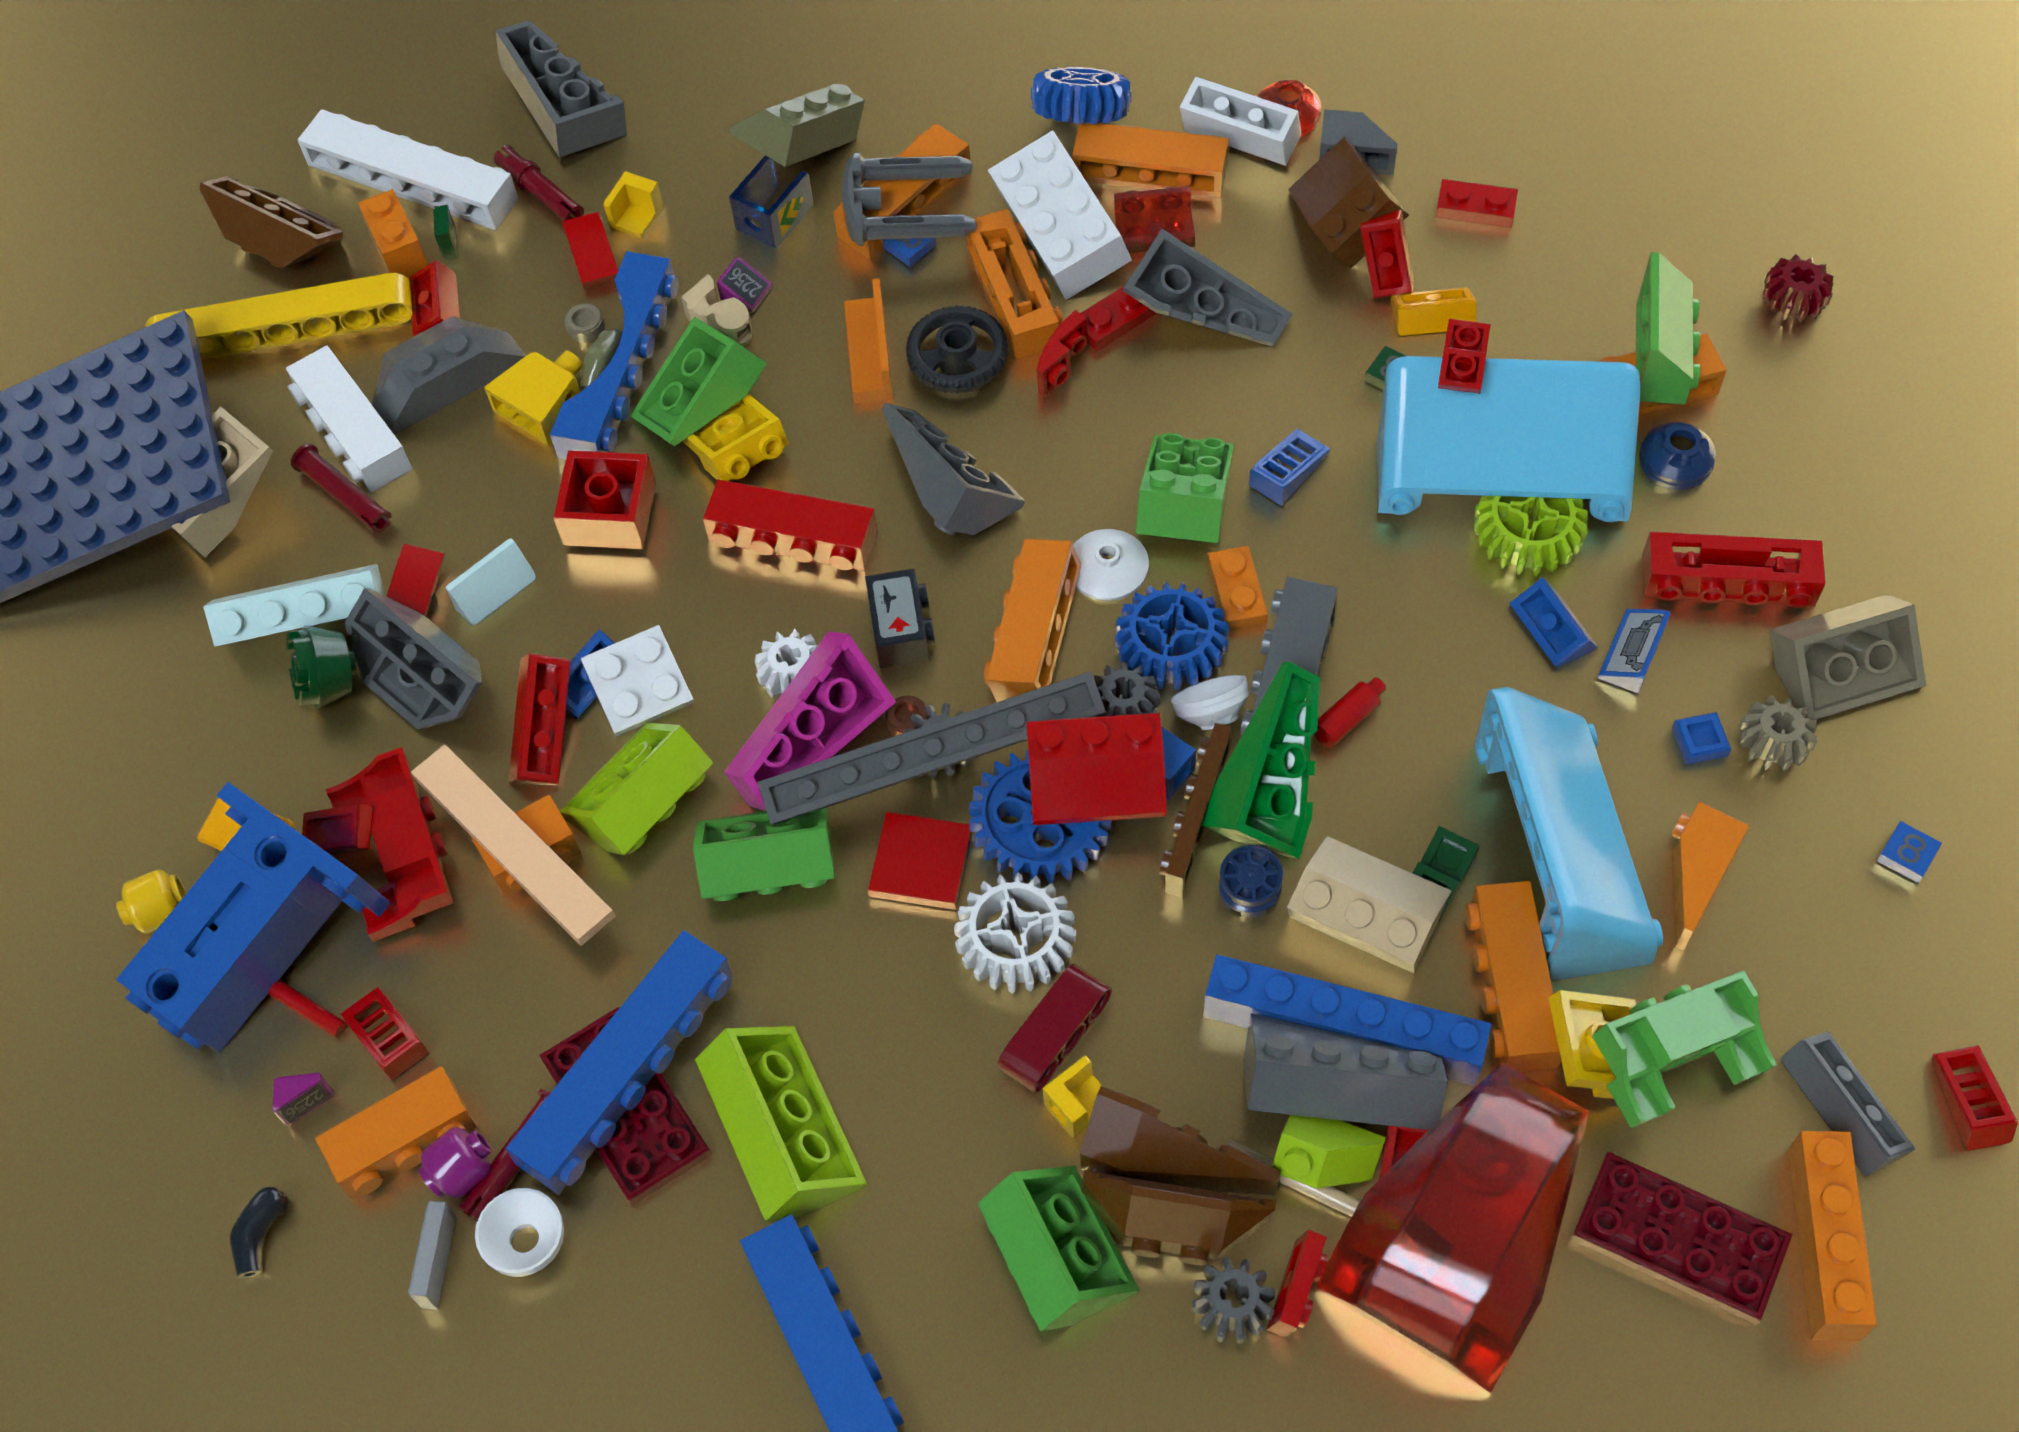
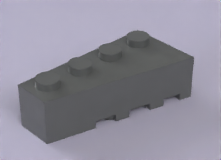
[495,20,627,157]
[1243,1013,1448,1131]

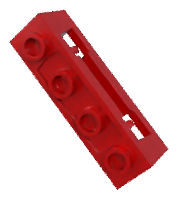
[1642,532,1826,608]

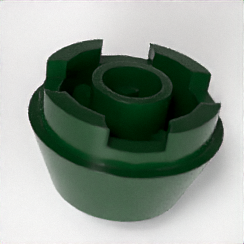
[286,625,357,709]

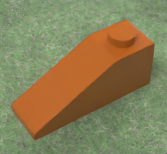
[1671,801,1749,951]

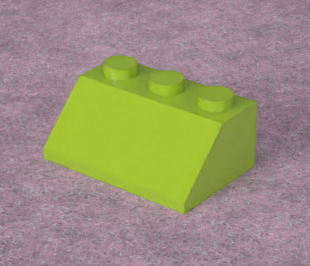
[560,723,713,855]

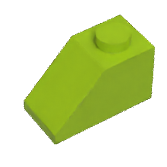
[1272,1115,1386,1189]

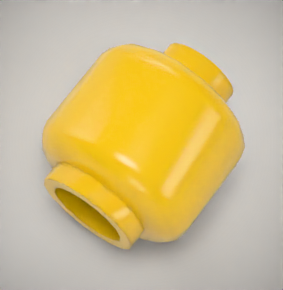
[116,869,186,934]

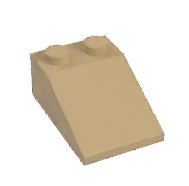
[172,407,273,557]

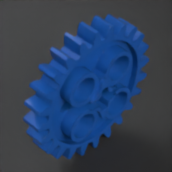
[969,749,1112,884]

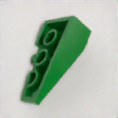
[1202,661,1320,859]

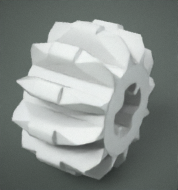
[755,628,818,698]

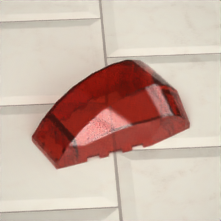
[1316,1063,1589,1394]

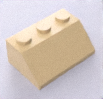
[1287,836,1452,973]

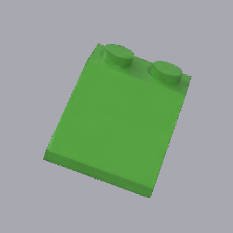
[630,317,767,446]

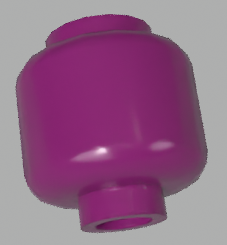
[419,1127,492,1198]

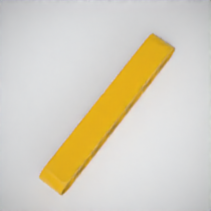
[145,273,413,360]

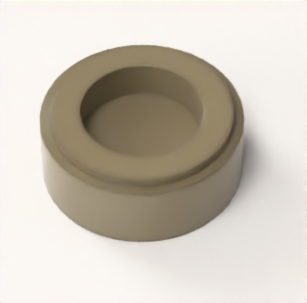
[564,303,605,342]

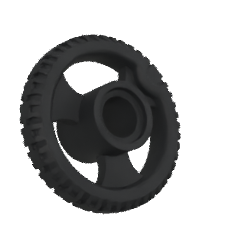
[906,305,1008,394]

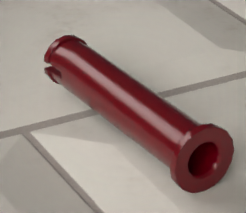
[290,443,392,533]
[458,1088,550,1222]

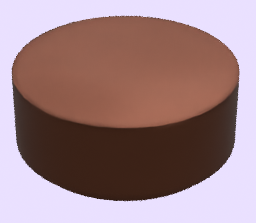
[885,695,927,736]

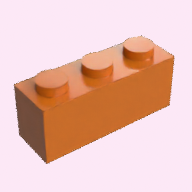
[315,1066,476,1198]

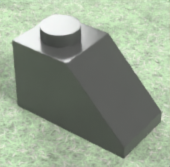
[1319,109,1398,175]

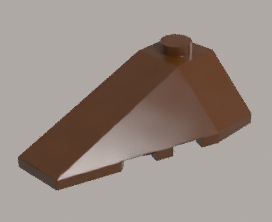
[1080,1086,1280,1196]

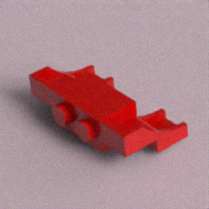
[325,747,454,942]

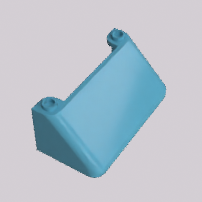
[1377,356,1641,522]
[1474,687,1663,982]

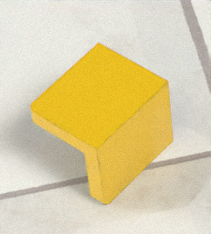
[604,171,664,239]
[1043,1055,1102,1139]

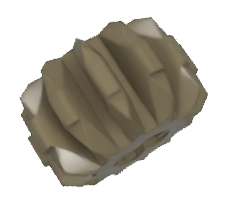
[1739,695,1817,772]

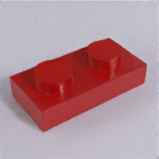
[1435,179,1518,228]
[1081,285,1157,352]
[1266,1229,1328,1338]

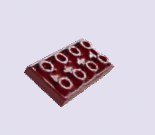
[539,1007,712,1207]
[1571,1151,1793,1325]

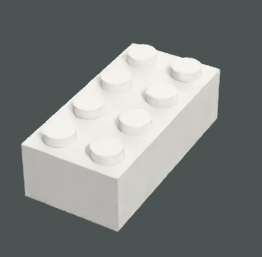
[988,130,1132,300]

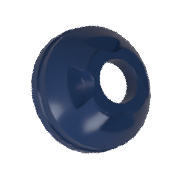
[1639,422,1716,490]

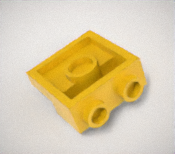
[682,394,789,481]
[1548,990,1637,1099]

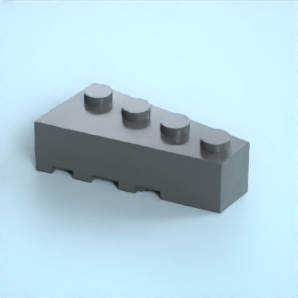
[1240,577,1338,735]

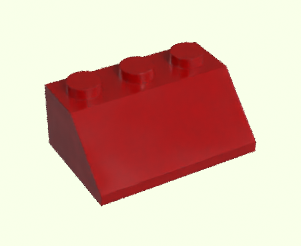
[1026,713,1167,825]

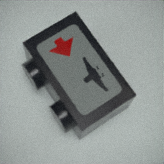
[865,568,935,668]

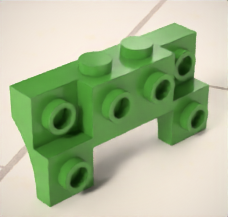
[1592,970,1777,1128]

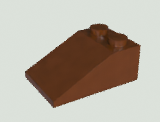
[1288,136,1409,268]

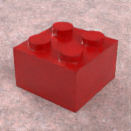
[553,450,656,549]

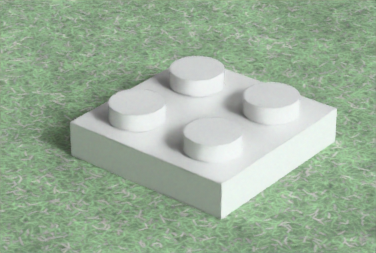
[581,625,694,737]

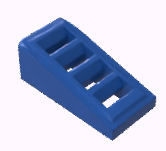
[1249,429,1330,506]

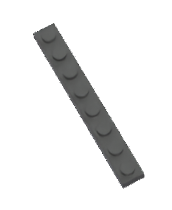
[757,671,1106,826]

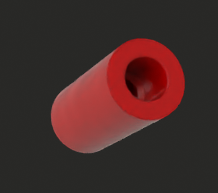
[1313,677,1386,748]

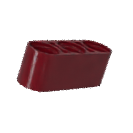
[997,964,1112,1094]

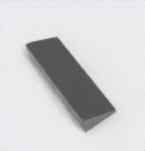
[1781,1031,1915,1176]

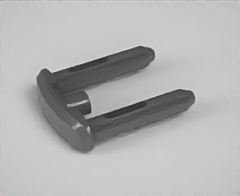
[842,152,977,246]

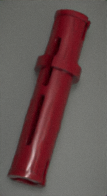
[494,145,584,221]

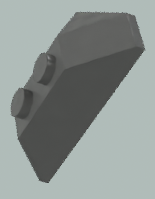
[372,316,526,435]
[345,588,482,730]

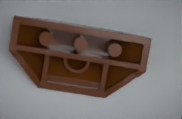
[200,176,343,268]
[1080,1170,1276,1265]

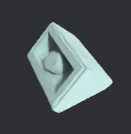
[445,538,536,626]

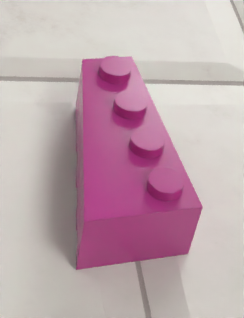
[724,631,896,811]

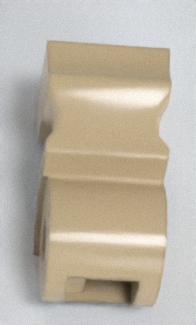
[681,274,753,347]

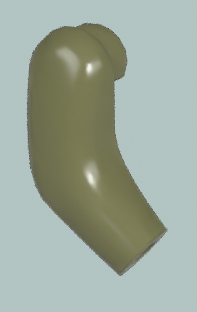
[580,329,623,388]

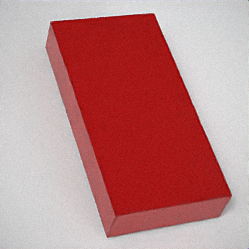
[302,804,372,855]

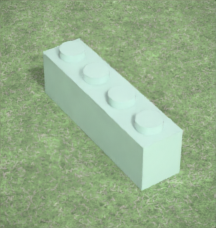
[203,564,385,647]

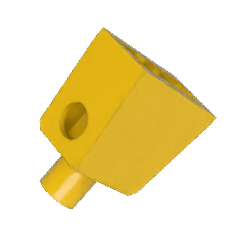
[484,350,583,446]

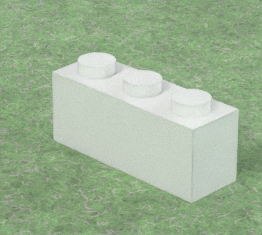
[1179,76,1301,166]

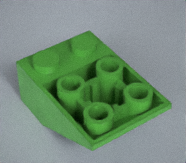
[1136,433,1234,543]

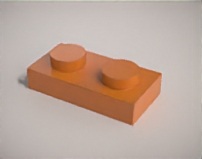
[1207,546,1268,630]

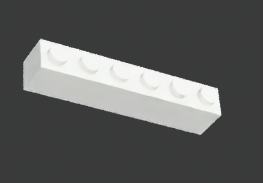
[297,109,518,230]

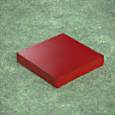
[868,812,973,910]

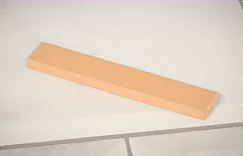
[411,744,616,946]

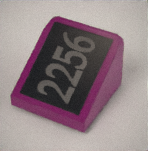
[717,257,773,314]
[273,1073,334,1125]

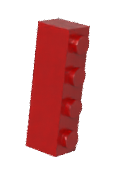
[703,479,878,571]

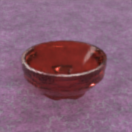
[1257,80,1321,138]

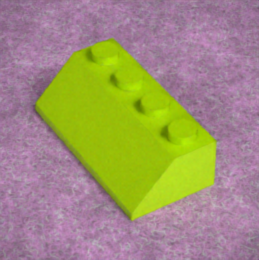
[695,1026,867,1221]

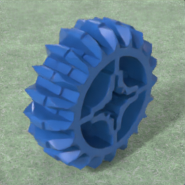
[1031,66,1132,125]
[1115,581,1229,692]

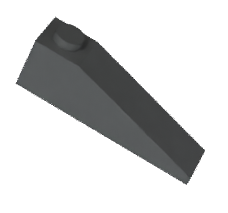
[1122,229,1293,346]
[882,403,1026,535]

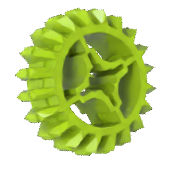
[1474,496,1588,577]

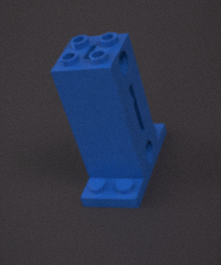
[116,782,391,1053]

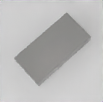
[408,1201,457,1310]

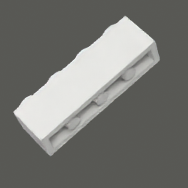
[286,345,413,493]

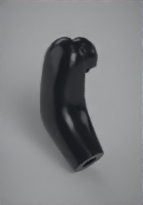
[230,1187,289,1278]

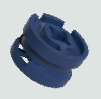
[1219,845,1283,917]

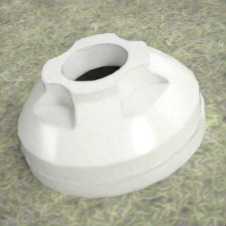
[1171,675,1250,730]
[475,1188,564,1277]

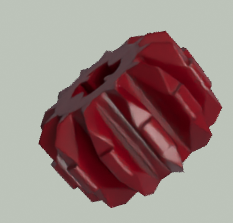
[1763,254,1834,323]

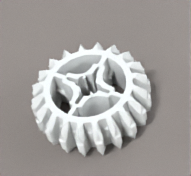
[954,872,1076,994]

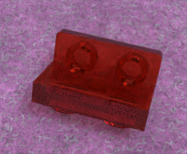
[1114,186,1195,253]

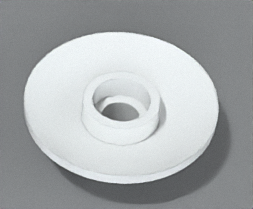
[1073,529,1149,601]

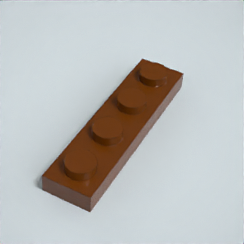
[1159,723,1232,897]

